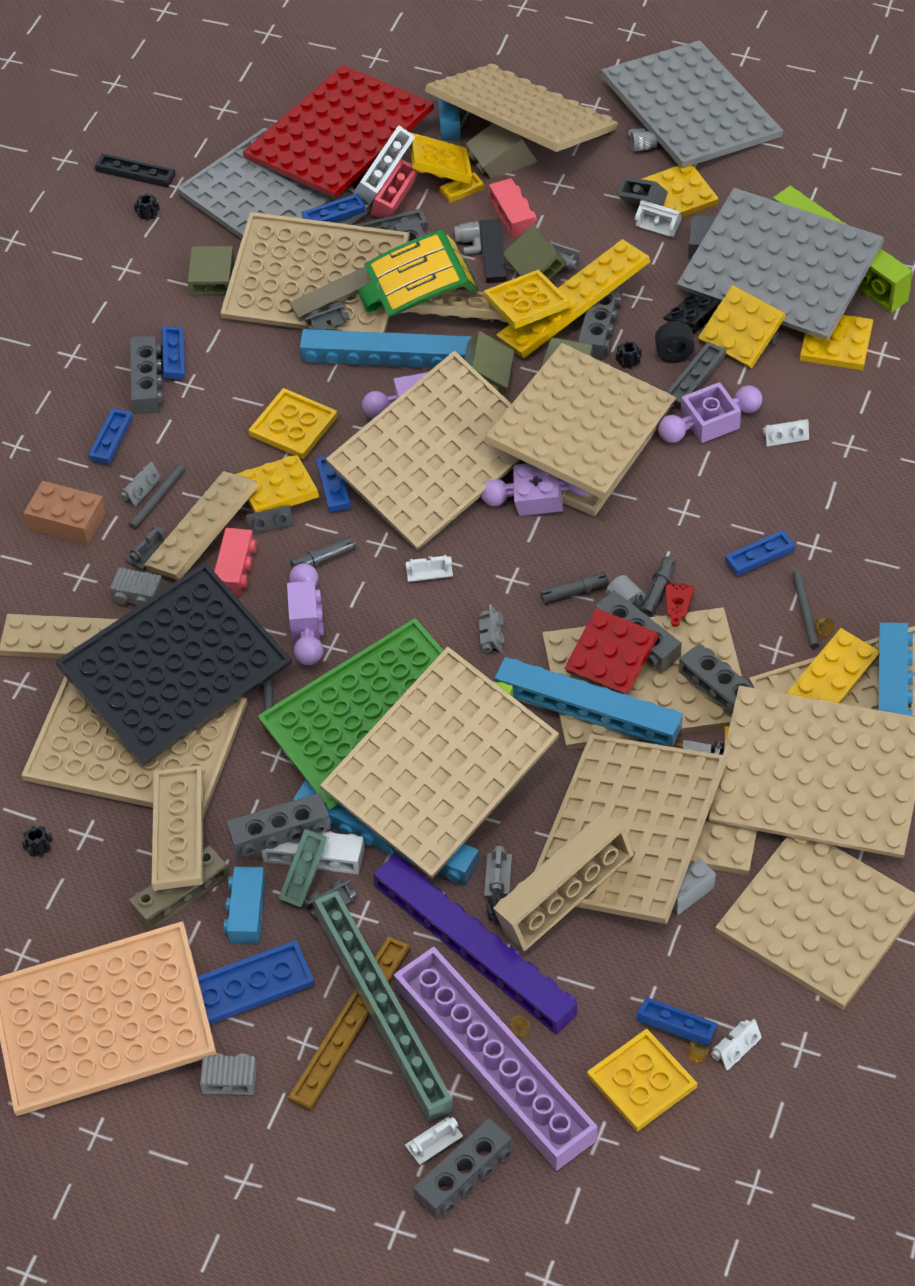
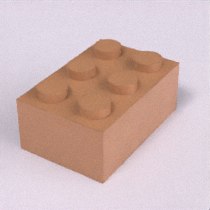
[23,481,106,546]

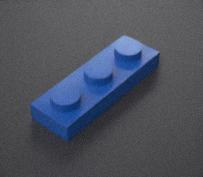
[301,193,366,223]
[161,326,185,380]
[88,408,133,465]
[316,455,351,513]
[725,530,795,576]
[636,997,718,1047]

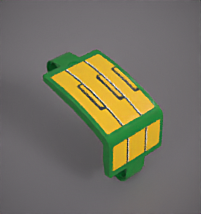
[358,230,479,317]

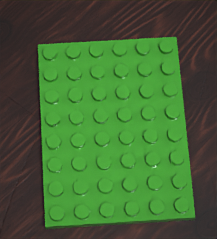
[258,618,444,810]

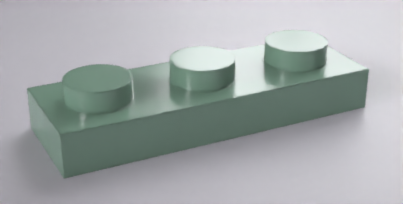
[278,829,329,907]

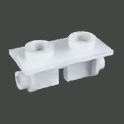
[762,419,809,446]
[406,555,453,582]
[711,1019,762,1071]
[405,1117,463,1165]

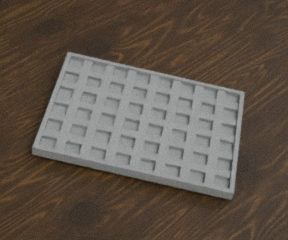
[600,40,783,168]
[177,128,374,239]
[677,188,884,341]

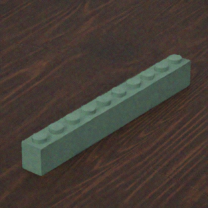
[314,891,453,1123]

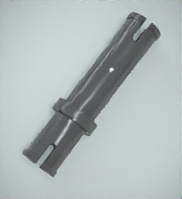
[290,536,357,568]
[640,556,676,617]
[540,572,609,604]

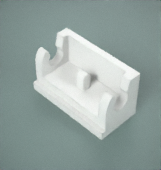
[635,200,682,238]

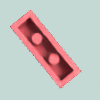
[370,159,418,219]
[489,178,537,239]
[214,528,257,597]

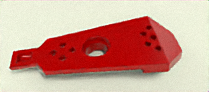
[665,583,695,627]

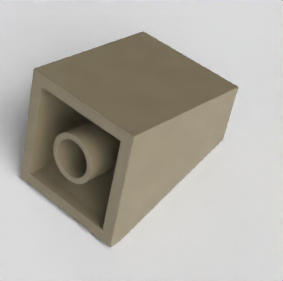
[466,123,537,178]

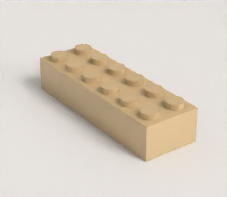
[493,811,634,952]

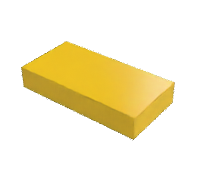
[440,172,484,204]

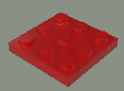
[564,608,659,694]

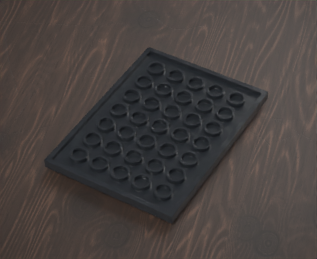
[56,562,292,767]

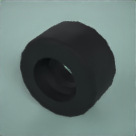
[655,321,695,362]

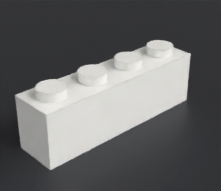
[353,125,415,204]
[261,826,365,875]

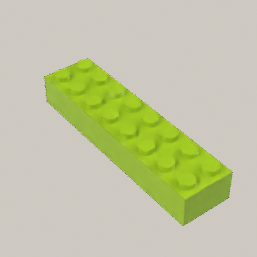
[773,186,913,313]

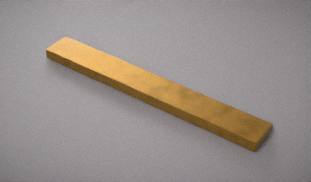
[288,936,411,1112]

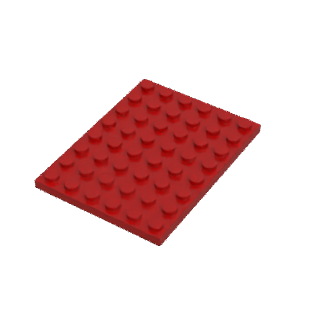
[243,64,434,199]

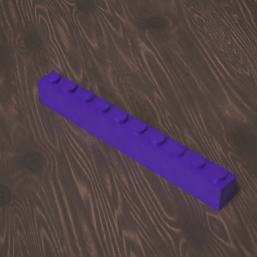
[373,855,577,1035]

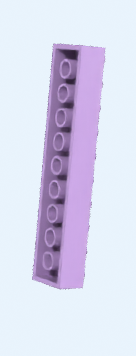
[394,947,598,1171]

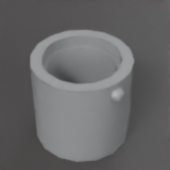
[605,575,645,609]

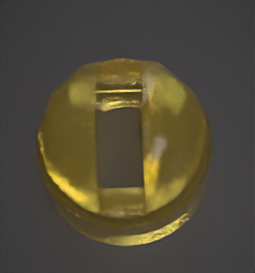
[814,617,835,637]
[509,1015,531,1039]
[688,1041,710,1063]

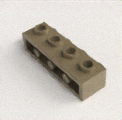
[129,845,229,931]

